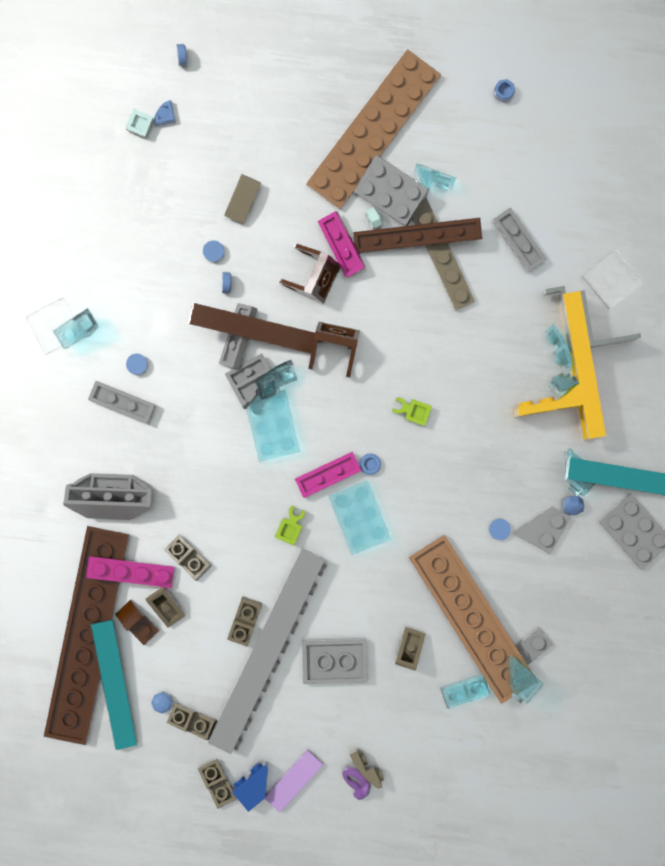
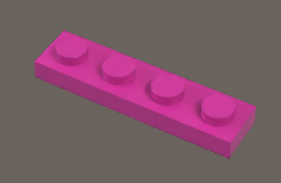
[86,556,174,588]

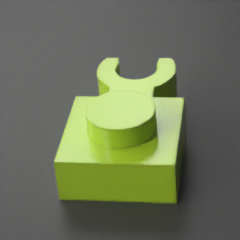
[392,397,432,426]
[275,505,305,546]

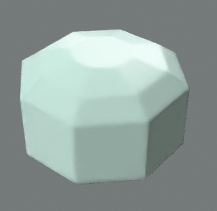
[365,207,383,229]

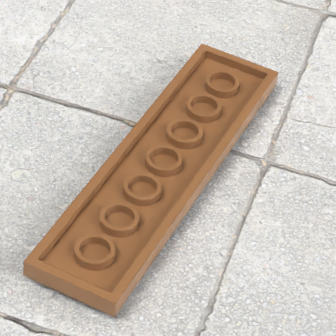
[306,49,441,210]
[409,535,537,704]

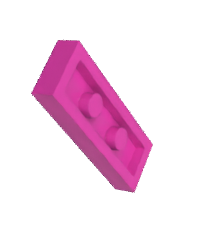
[317,211,366,278]
[295,452,361,498]

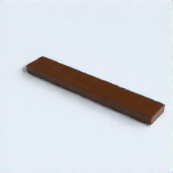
[353,218,483,253]
[188,303,315,354]

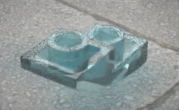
[545,324,572,369]
[256,359,297,400]
[549,373,578,394]
[440,674,491,709]

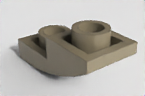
[224,174,261,224]
[164,535,211,581]
[227,596,263,646]
[167,703,217,740]
[349,748,384,789]
[198,759,237,809]

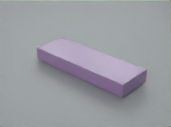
[265,749,323,812]

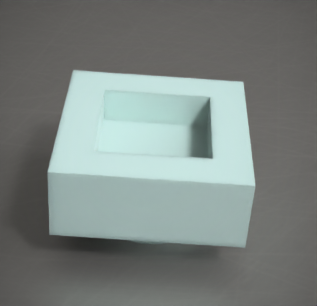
[125,109,154,138]

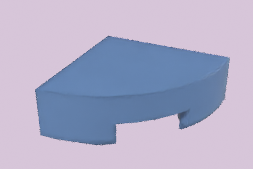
[154,100,176,126]

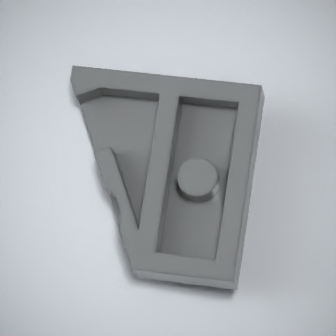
[225,353,273,409]
[514,507,571,554]

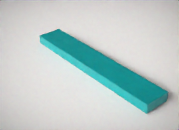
[565,457,665,495]
[91,619,137,750]

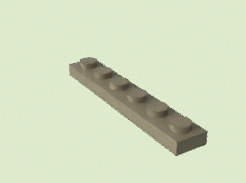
[412,197,475,311]

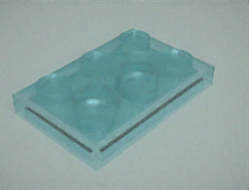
[246,390,301,462]
[328,480,391,555]

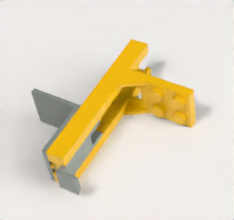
[513,286,641,440]

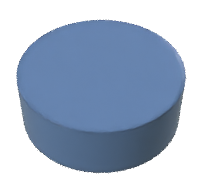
[176,44,187,66]
[203,240,224,262]
[221,272,231,293]
[126,353,148,375]
[360,453,381,475]
[489,519,511,540]

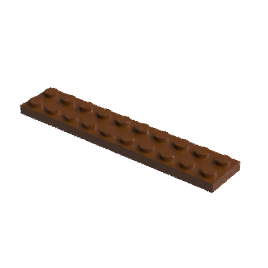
[43,526,130,745]

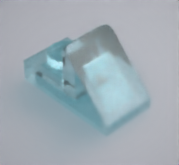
[414,163,456,197]
[53,308,100,349]

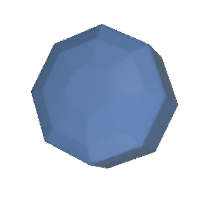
[494,79,515,101]
[563,496,584,515]
[151,691,173,714]

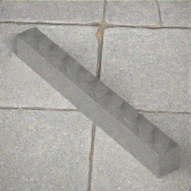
[208,548,327,754]

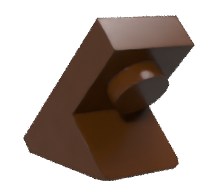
[115,600,160,645]

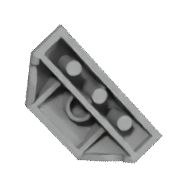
[63,473,152,520]

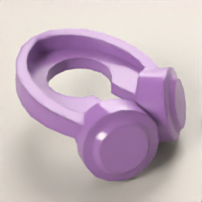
[342,767,371,800]

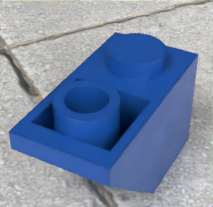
[232,761,269,812]

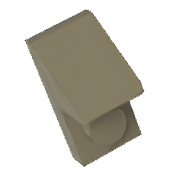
[145,587,185,628]
[395,627,425,671]

